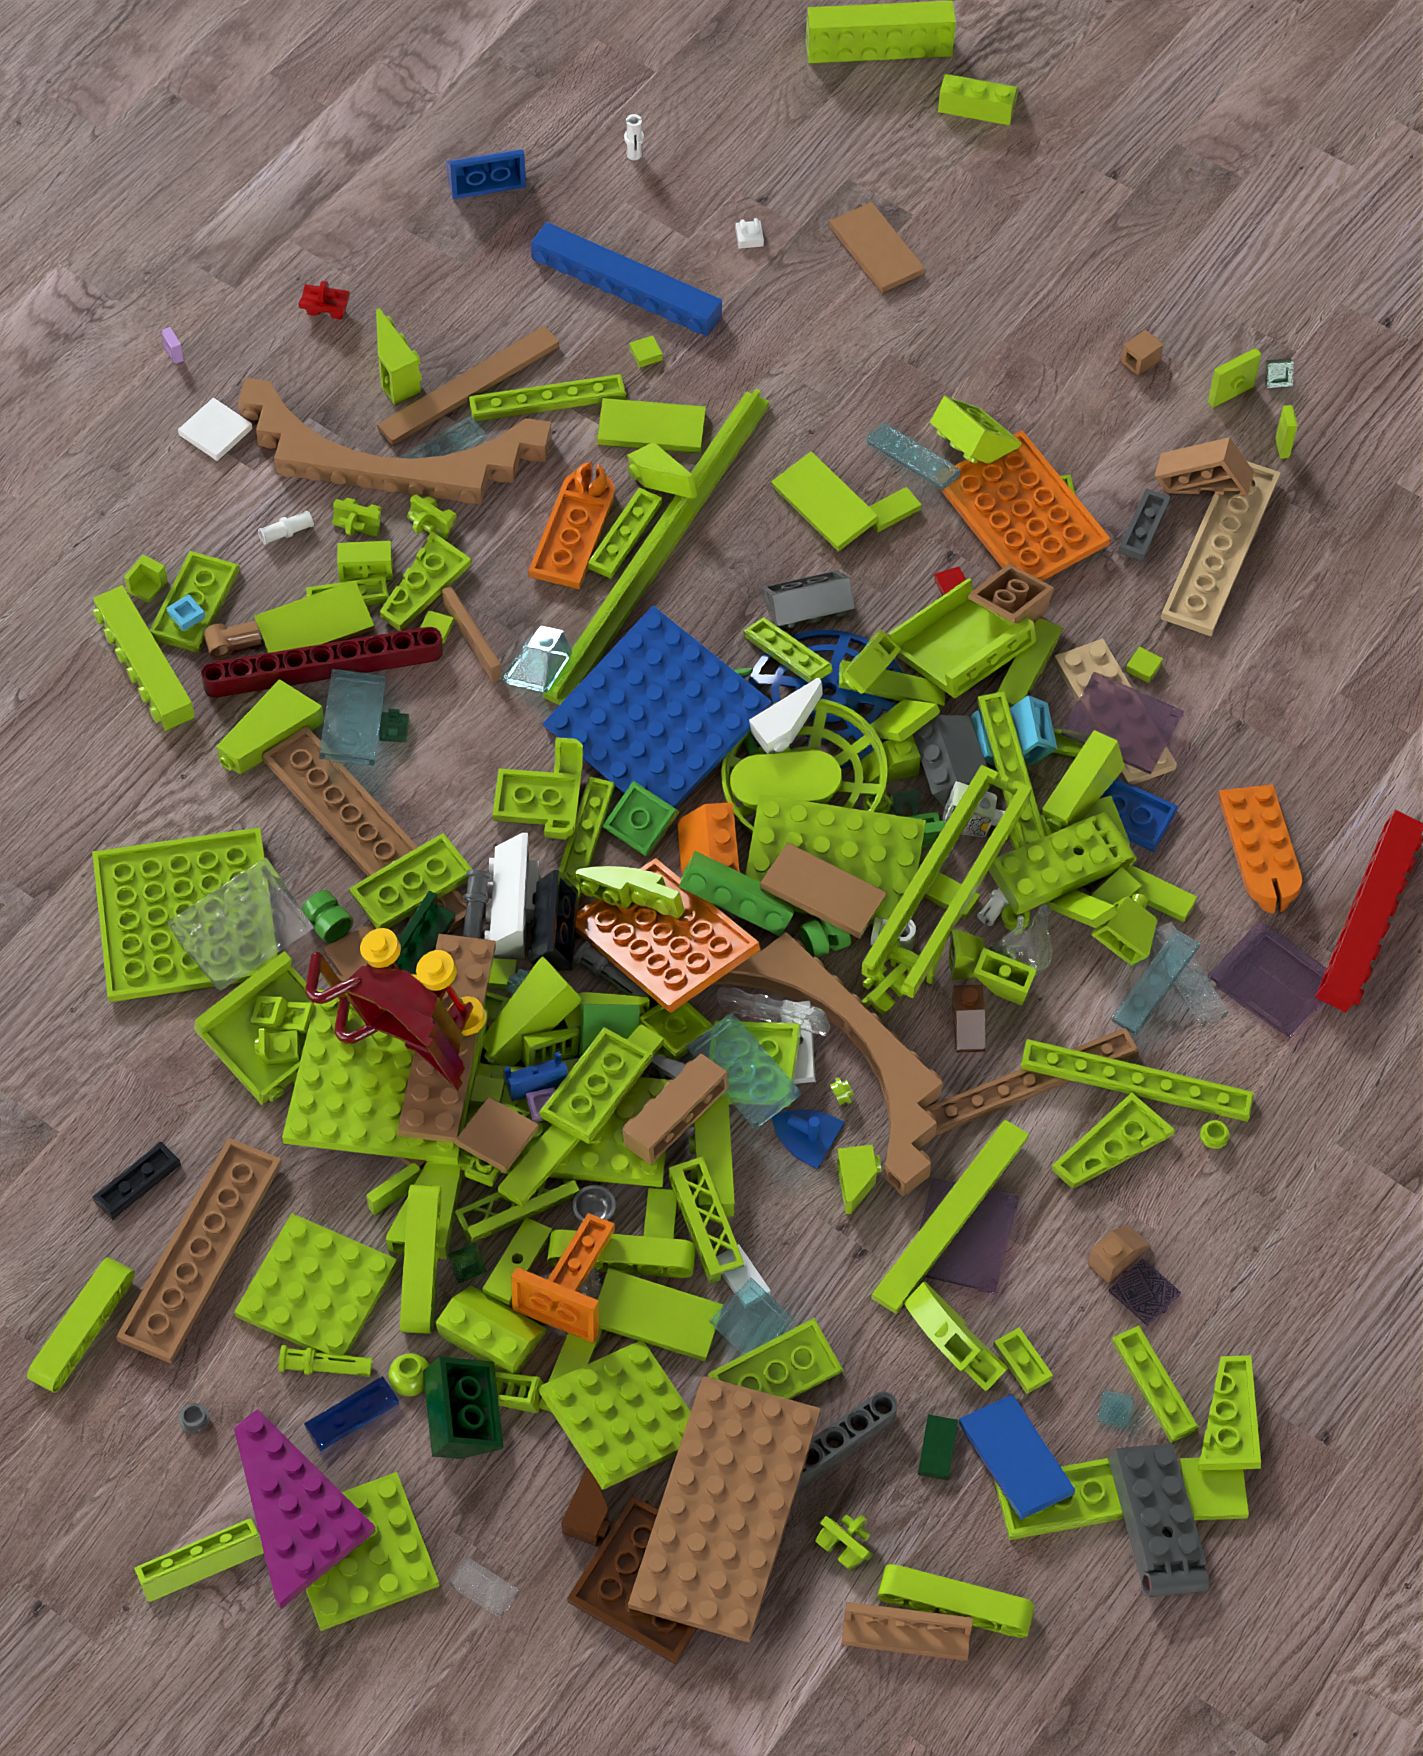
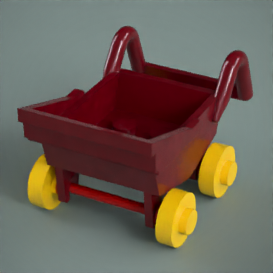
[305,928,487,1091]

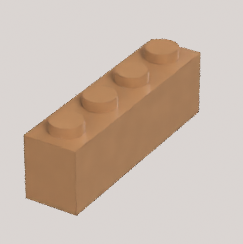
[622,1054,729,1165]

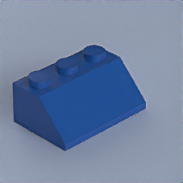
[446,148,526,199]

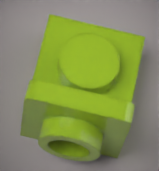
[255,1028,300,1065]

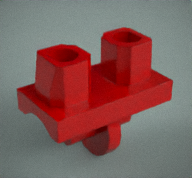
[299,281,350,320]

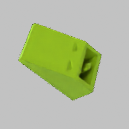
[376,308,422,405]

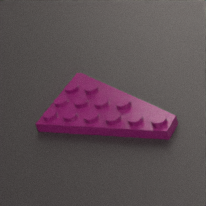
[233,1409,376,1609]

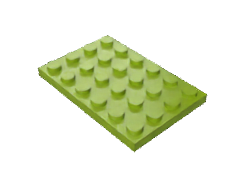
[746,794,926,926]

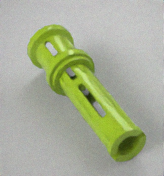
[278,1345,373,1377]

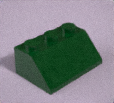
[423,1356,504,1459]

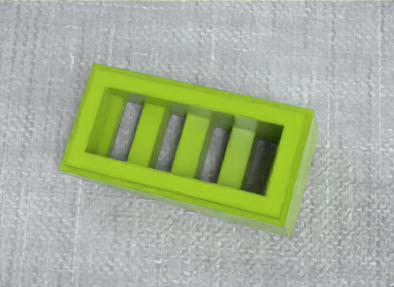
[521,1027,580,1068]
[495,1372,544,1413]

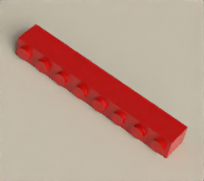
[1315,809,1423,1013]

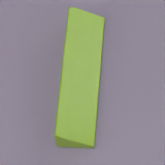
[134,1518,264,1602]

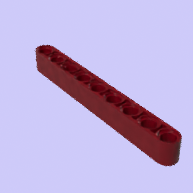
[201,627,443,698]

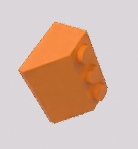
[677,802,739,877]

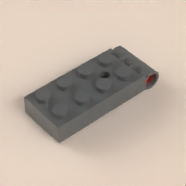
[1108,1443,1209,1598]

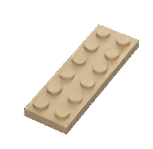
[1054,638,1177,785]

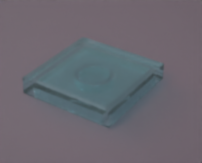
[709,1278,795,1355]

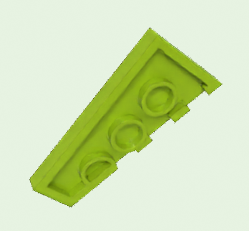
[1051,1093,1175,1189]
[1198,1355,1261,1471]

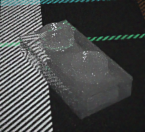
[449,1557,519,1618]

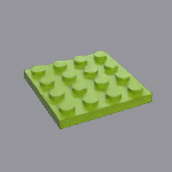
[234,1213,398,1361]
[539,1340,691,1490]
[306,1472,440,1631]

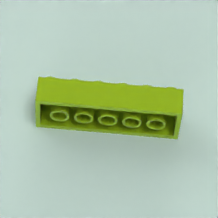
[806,0,956,63]

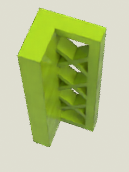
[668,1156,745,1284]
[454,1177,580,1245]

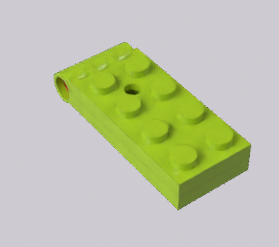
[989,812,1137,916]

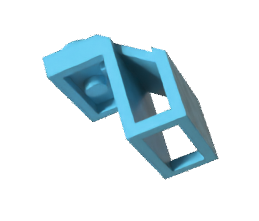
[971,695,1057,766]

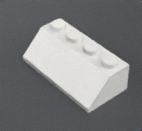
[484,833,530,959]

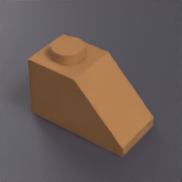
[1088,1225,1151,1284]

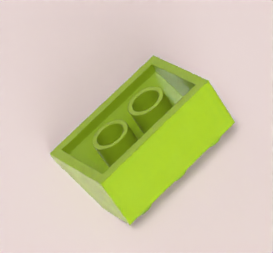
[938,74,1019,126]
[929,395,1022,464]
[436,1286,547,1374]

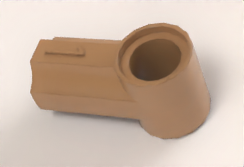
[204,621,261,660]

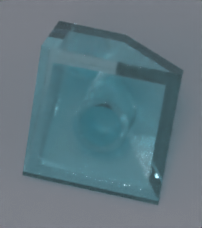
[500,626,572,693]

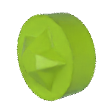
[1001,904,1030,931]

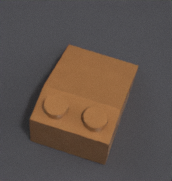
[968,564,1054,623]

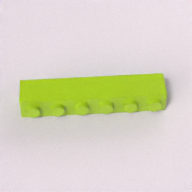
[92,585,195,731]

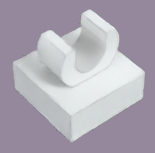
[735,218,764,249]

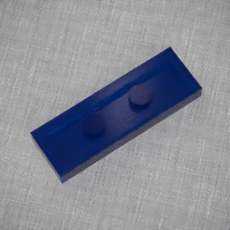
[304,1376,399,1451]

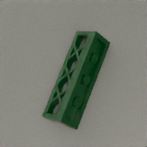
[395,891,456,975]

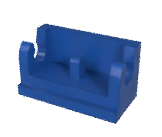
[503,1052,568,1101]

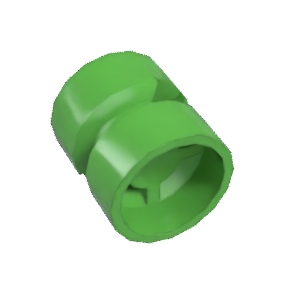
[301,890,354,944]
[799,919,851,958]

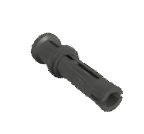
[463,870,492,939]
[574,940,652,1001]

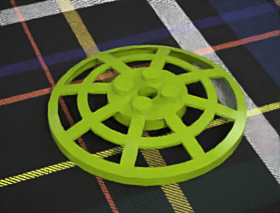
[721,699,888,834]

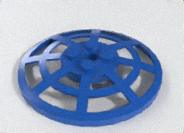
[748,630,903,769]

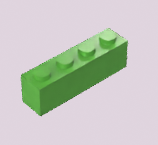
[679,851,795,936]

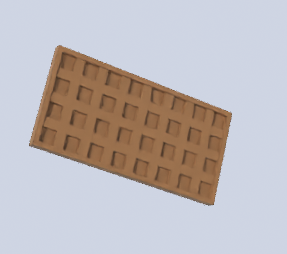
[628,1376,821,1643]

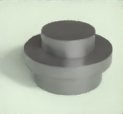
[178,1403,210,1434]

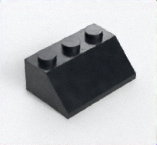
[528,870,578,971]

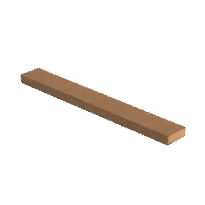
[377,326,560,446]
[924,1027,1139,1136]

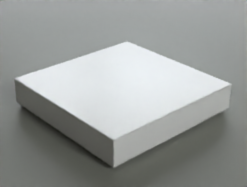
[178,398,253,461]

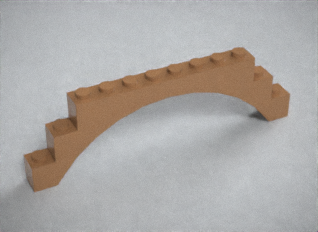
[238,377,552,504]
[711,932,943,1197]

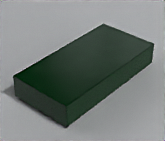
[918,1414,958,1480]

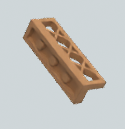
[841,1602,973,1661]

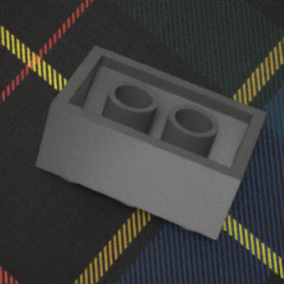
[760,570,855,629]
[913,715,994,807]

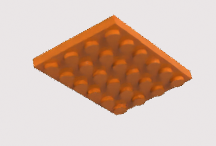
[934,430,1111,581]
[575,858,761,1013]

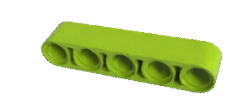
[400,1185,442,1334]
[547,1230,696,1278]
[27,1257,135,1393]
[878,1564,1035,1638]

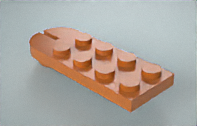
[528,462,615,590]
[1218,784,1302,913]

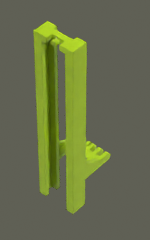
[861,765,1032,998]

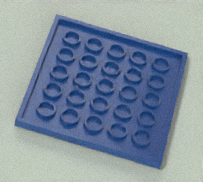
[542,605,773,809]

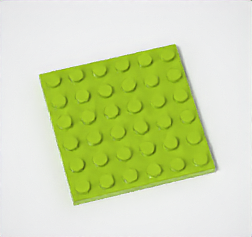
[92,827,278,1002]
[282,990,489,1164]

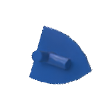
[771,1109,845,1169]

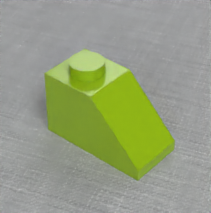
[860,735,921,784]
[947,929,990,980]
[973,948,1037,1006]
[836,1144,881,1215]

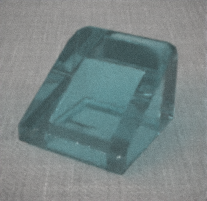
[1097,1389,1133,1428]

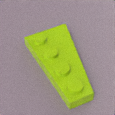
[380,531,472,631]

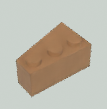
[1154,437,1254,495]

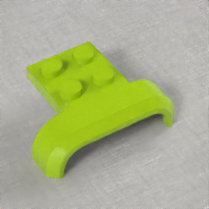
[492,737,583,840]

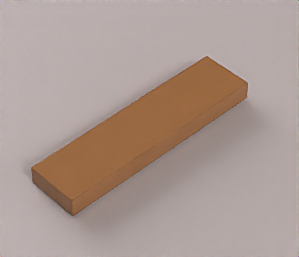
[442,586,502,683]

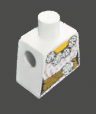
[942,781,1005,837]

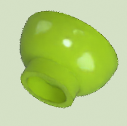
[388,1353,429,1396]

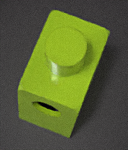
[1091,894,1157,966]

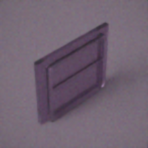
[1208,920,1326,1038]

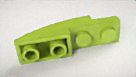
[842,629,901,694]
[575,866,685,919]
[904,1281,1009,1391]

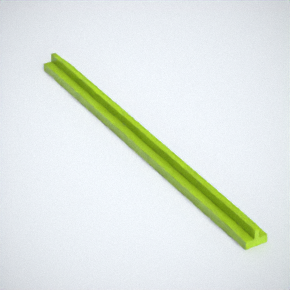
[543,389,769,705]

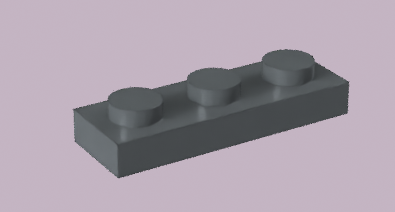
[1118,488,1171,562]

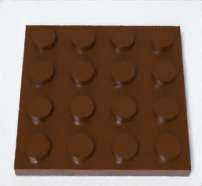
[567,1495,698,1665]

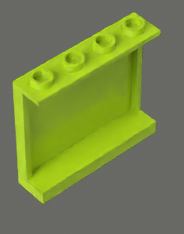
[888,578,1036,699]
[194,951,314,1105]

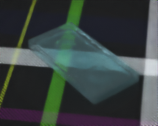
[319,669,386,766]
[686,1013,802,1129]

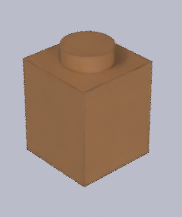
[1121,329,1163,377]

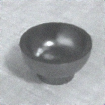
[573,1185,616,1222]

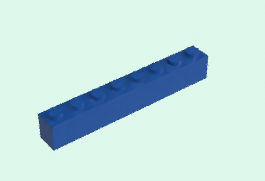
[531,222,722,336]

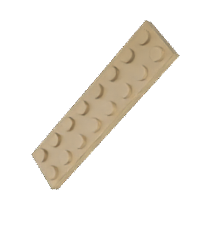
[1161,461,1281,636]

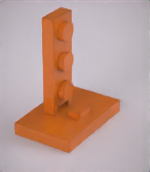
[511,1213,615,1344]

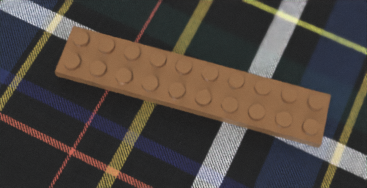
[262,726,467,934]

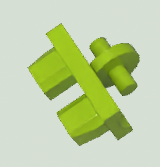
[407,494,457,540]
[332,498,381,537]
[862,962,908,1015]
[815,1514,874,1571]

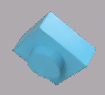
[167,595,205,631]

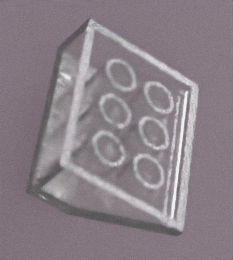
[167,857,314,991]

